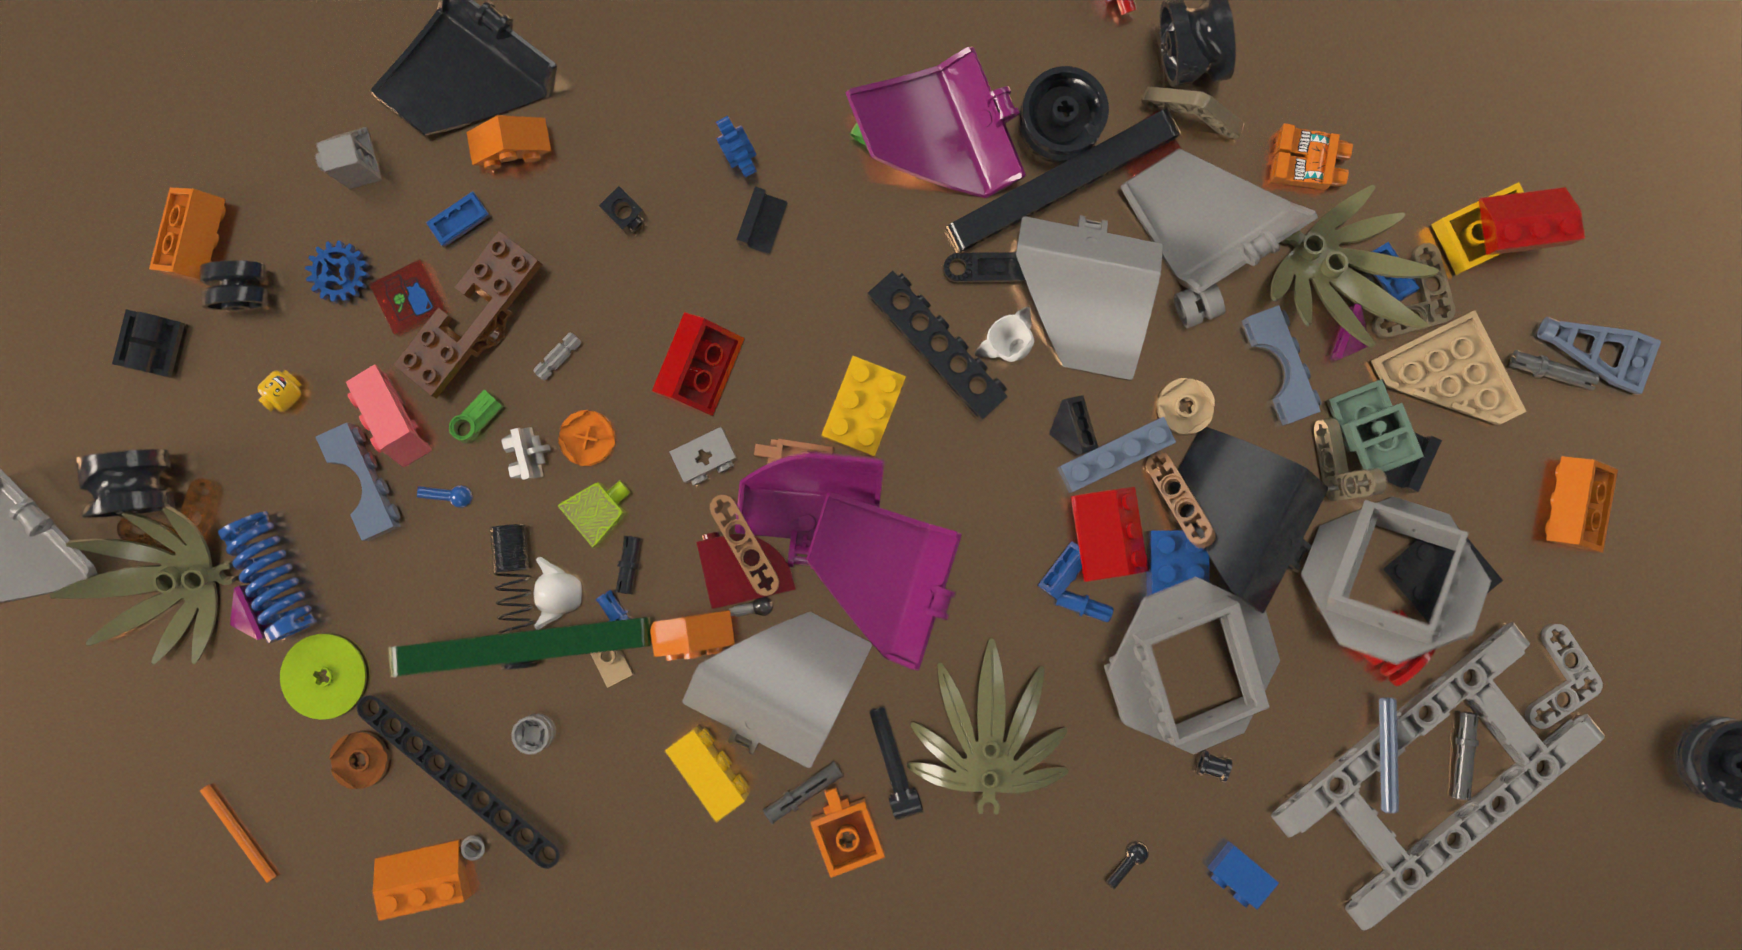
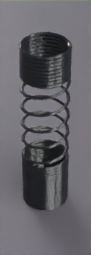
[489,524,538,670]

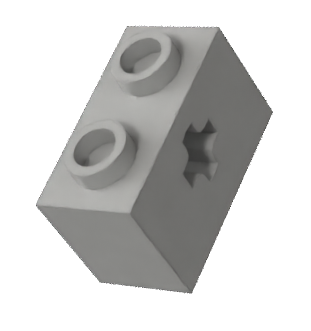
[670,427,738,486]

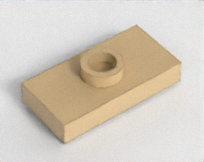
[590,650,634,688]

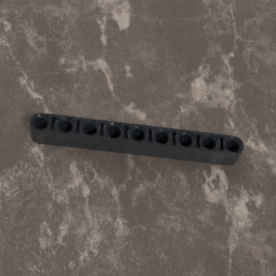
[945,108,1182,253]
[357,693,564,869]

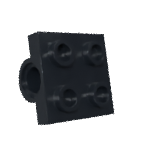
[112,309,185,378]

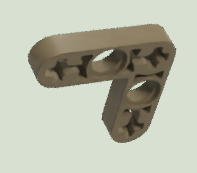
[1141,87,1244,139]
[1372,243,1456,338]
[1314,418,1387,501]

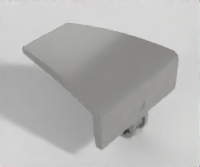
[1016,215,1163,380]
[0,469,98,603]

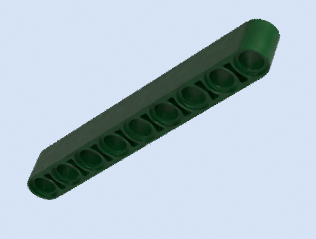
[388,617,653,677]

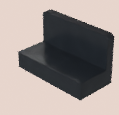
[736,186,788,255]
[1384,432,1442,493]

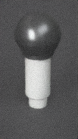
[729,597,772,617]

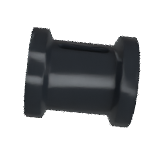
[1196,750,1233,783]

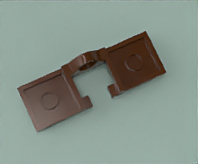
[393,231,543,399]

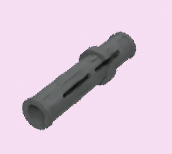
[1510,350,1599,391]
[1452,712,1480,800]
[762,762,844,825]

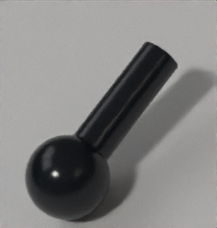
[1106,842,1149,889]

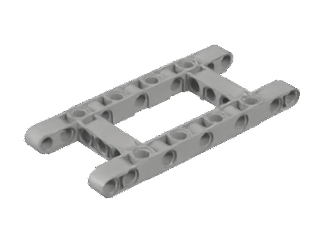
[1271,622,1605,931]

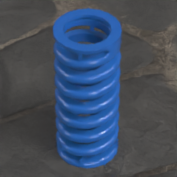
[218,511,317,644]

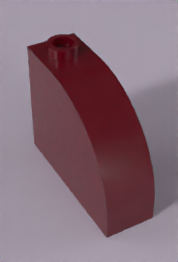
[696,532,797,609]

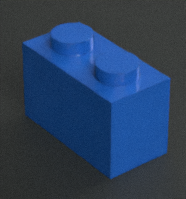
[1207,841,1279,910]

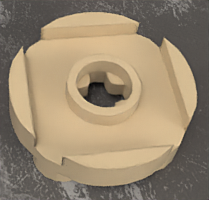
[1156,378,1215,435]

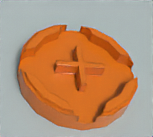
[558,410,616,466]

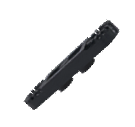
[943,252,1026,282]

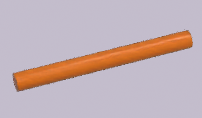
[200,784,276,883]

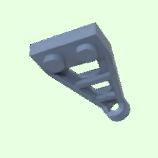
[1537,317,1661,395]

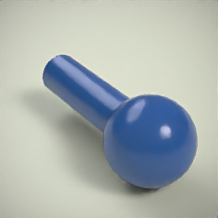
[417,485,472,508]

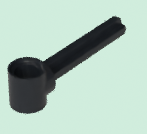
[869,707,924,821]

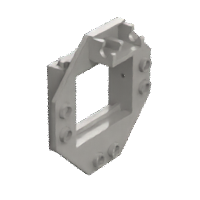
[1301,496,1491,664]
[1104,577,1280,754]

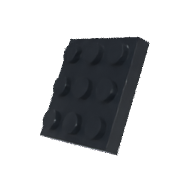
[1380,523,1503,626]

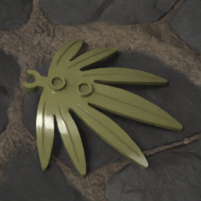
[1271,185,1439,347]
[50,506,236,665]
[907,638,1069,815]

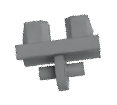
[502,427,551,480]

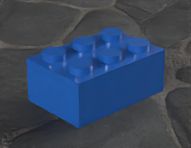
[1146,531,1209,596]

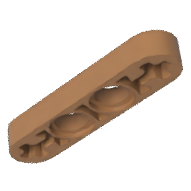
[1146,452,1216,548]
[710,495,779,596]

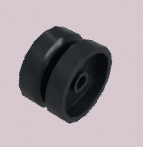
[199,260,268,311]

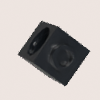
[599,186,646,234]

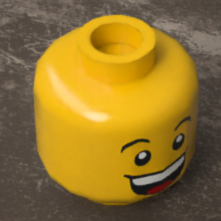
[257,370,302,412]

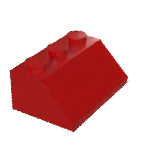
[1478,187,1585,256]
[652,312,745,416]
[1071,487,1149,582]

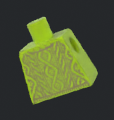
[558,480,631,548]

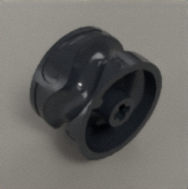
[1159,0,1236,87]
[1018,66,1109,164]
[76,449,175,518]
[1675,716,1742,809]

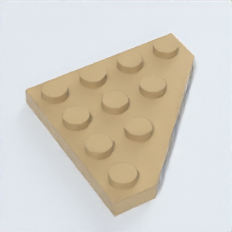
[1371,310,1527,425]

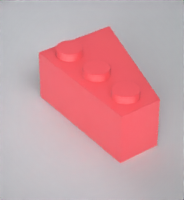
[346,364,432,468]

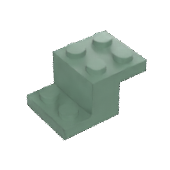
[1326,379,1424,472]

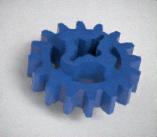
[716,116,757,177]
[305,240,370,303]

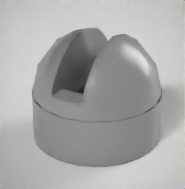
[461,835,485,861]

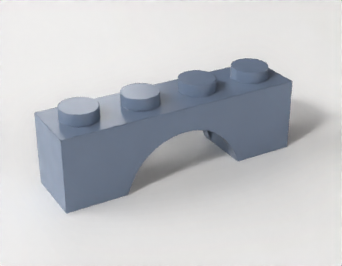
[1242,305,1321,426]
[1057,417,1176,493]
[316,422,401,541]

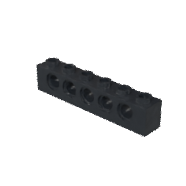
[867,270,1008,421]

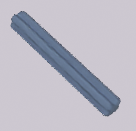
[1379,697,1399,813]

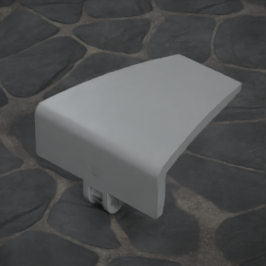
[1121,149,1318,293]
[682,612,872,768]

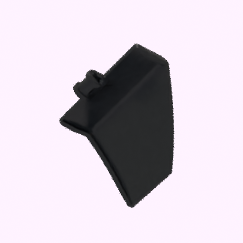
[371,0,557,136]

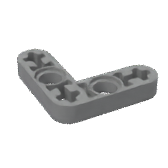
[1525,624,1603,729]

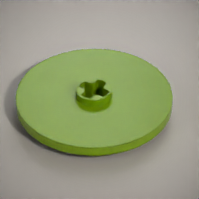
[280,634,367,720]

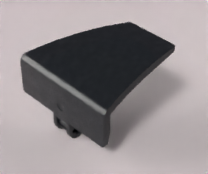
[1170,427,1328,613]

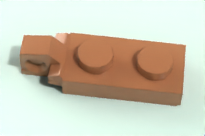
[754,439,834,464]

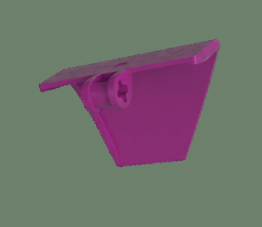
[846,47,1026,198]
[735,452,884,569]
[806,492,962,671]

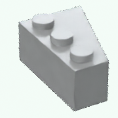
[315,127,382,189]

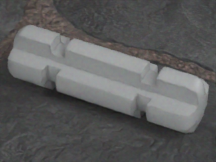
[533,332,581,380]

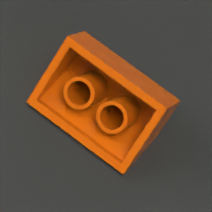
[149,188,226,280]
[1545,456,1618,553]
[373,839,472,921]

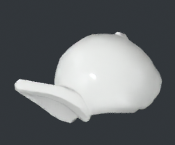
[975,307,1034,362]
[533,557,582,630]

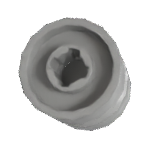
[1174,283,1226,328]
[512,713,556,754]

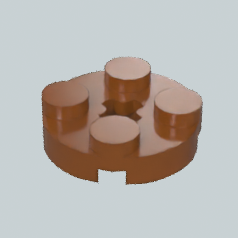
[329,731,390,789]

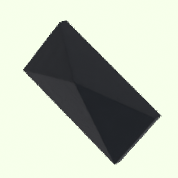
[1049,395,1099,455]

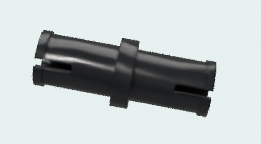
[615,536,642,595]

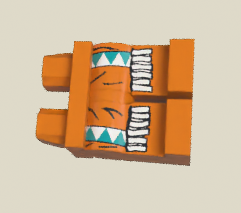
[1270,123,1353,190]

